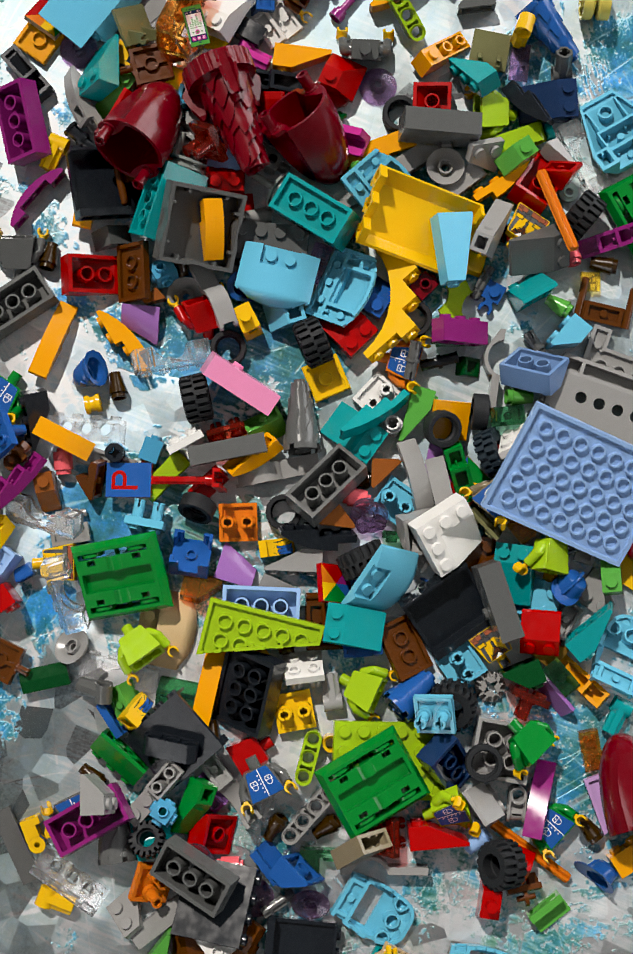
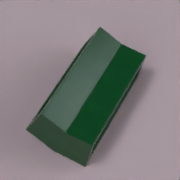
[19,662,72,694]

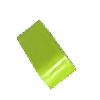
[387,0,426,41]
[492,121,547,154]
[148,451,190,503]
[295,728,322,786]

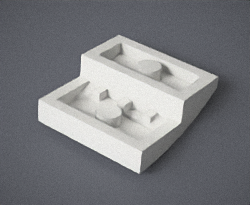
[250,0,305,50]

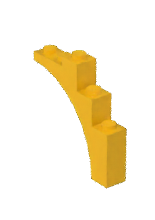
[363,250,421,363]

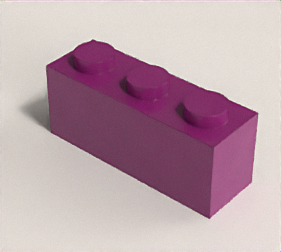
[432,314,488,347]

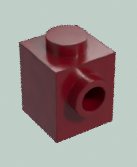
[409,271,439,302]

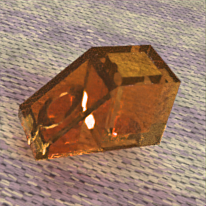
[180,576,223,604]

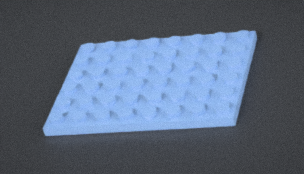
[480,401,633,567]

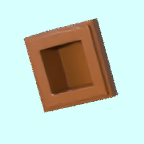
[143,288,167,306]

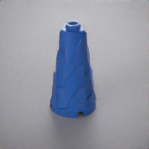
[515,0,580,63]

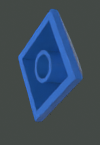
[362,276,390,322]
[268,852,325,888]

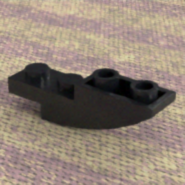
[278,522,357,551]

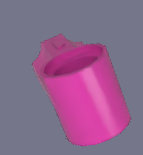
[238,39,272,70]

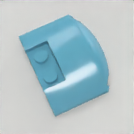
[340,149,411,208]
[234,241,321,308]
[305,248,377,328]
[341,544,419,612]

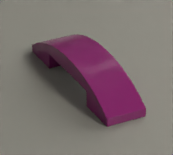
[10,167,67,231]

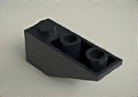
[18,388,50,451]

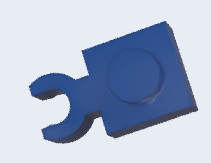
[477,279,507,316]

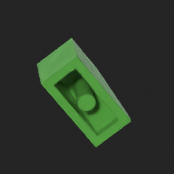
[493,135,539,177]

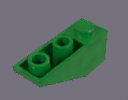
[170,776,218,834]

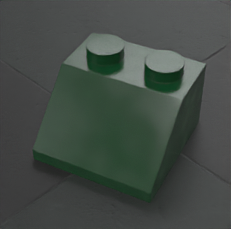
[497,656,547,690]

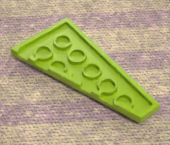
[196,597,325,654]

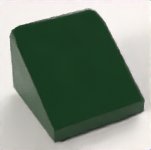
[455,356,480,378]

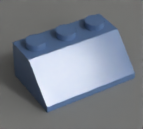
[499,347,569,396]

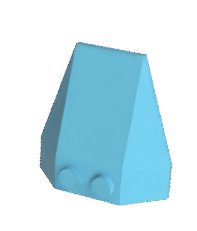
[579,89,633,174]

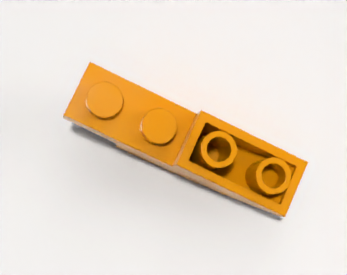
[471,161,530,203]
[96,310,150,376]

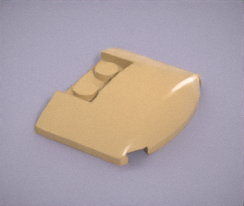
[138,590,197,670]

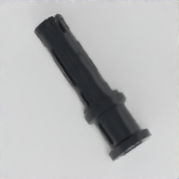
[64,121,95,147]

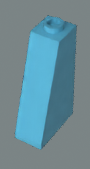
[430,211,473,288]

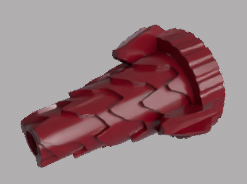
[182,45,271,176]

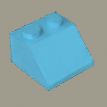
[515,578,559,614]

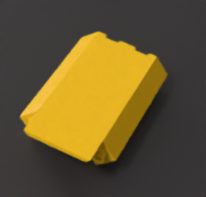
[356,164,486,278]

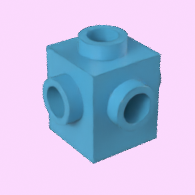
[149,260,179,290]
[149,798,178,828]

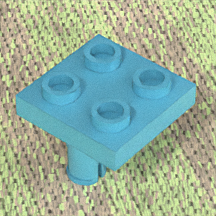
[369,475,414,525]
[124,498,167,535]
[434,641,488,684]
[413,694,457,734]

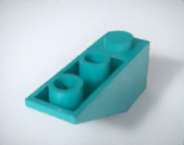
[448,57,501,98]

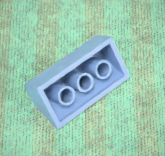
[222,585,301,619]

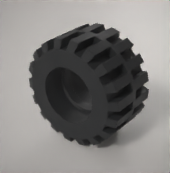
[566,189,607,241]
[292,316,333,369]
[179,372,214,424]
[336,539,382,581]
[430,678,478,732]
[477,839,527,892]

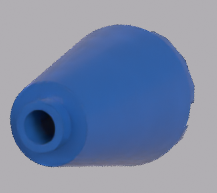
[382,671,435,723]

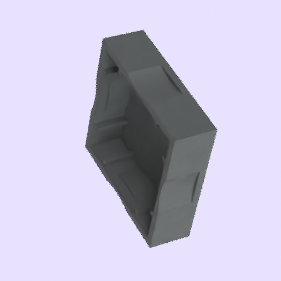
[152,179,247,273]

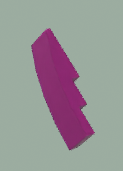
[577,222,633,260]
[0,451,48,509]
[522,759,557,840]

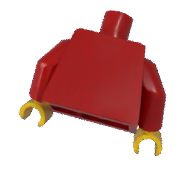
[167,282,224,340]

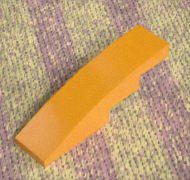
[348,131,417,167]
[28,300,78,380]
[193,652,226,727]

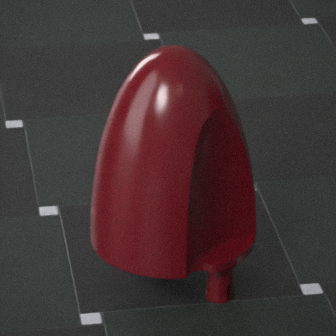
[258,70,349,185]
[94,81,182,190]
[599,733,633,837]

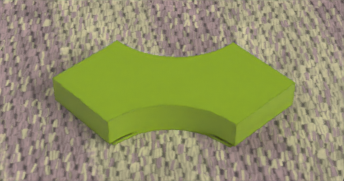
[438,280,472,318]

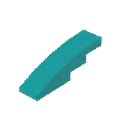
[339,389,410,440]

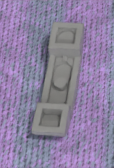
[396,438,434,511]

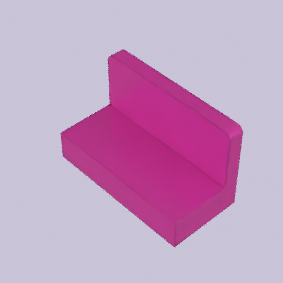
[343,124,371,158]

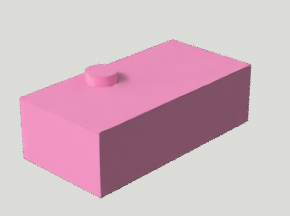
[200,351,281,416]

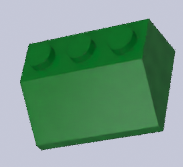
[90,728,149,786]

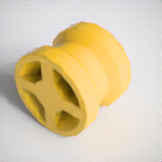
[83,393,103,415]

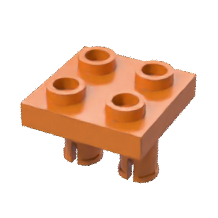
[218,503,258,542]
[128,861,170,909]

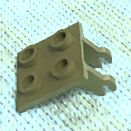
[111,4,163,48]
[469,28,512,73]
[471,504,502,541]

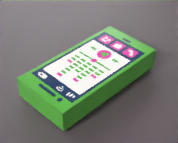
[181,4,210,48]

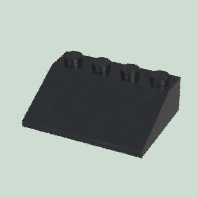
[211,650,287,739]

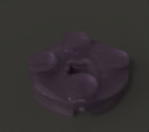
[349,498,389,534]

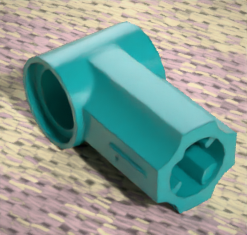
[601,695,633,735]

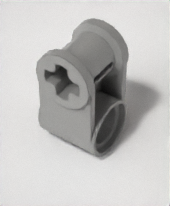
[505,784,527,823]

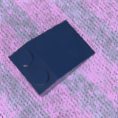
[518,78,579,126]
[416,734,471,790]

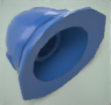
[73,350,108,387]

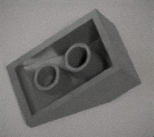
[509,223,570,276]

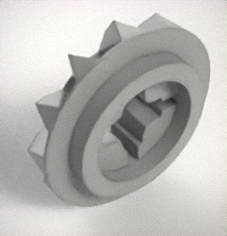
[475,671,506,702]

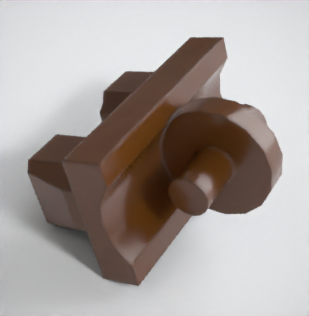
[3,440,32,471]
[506,872,542,907]

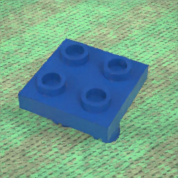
[0,409,27,459]

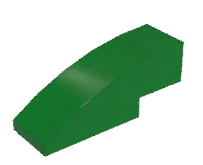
[441,440,474,502]

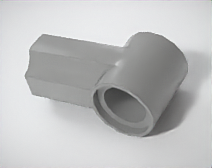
[321,672,344,712]

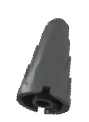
[283,379,322,455]
[98,822,137,866]

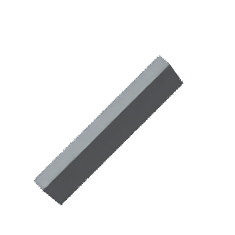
[187,432,267,467]
[0,805,42,885]

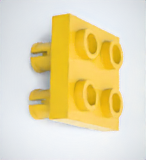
[275,688,317,734]

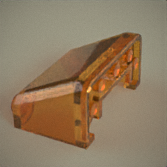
[156,0,216,59]

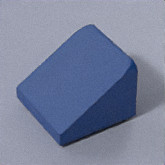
[14,562,37,583]

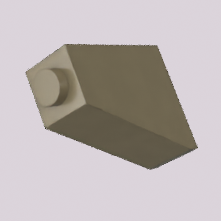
[330,827,393,870]

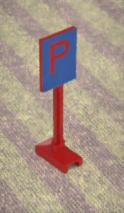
[105,463,228,498]

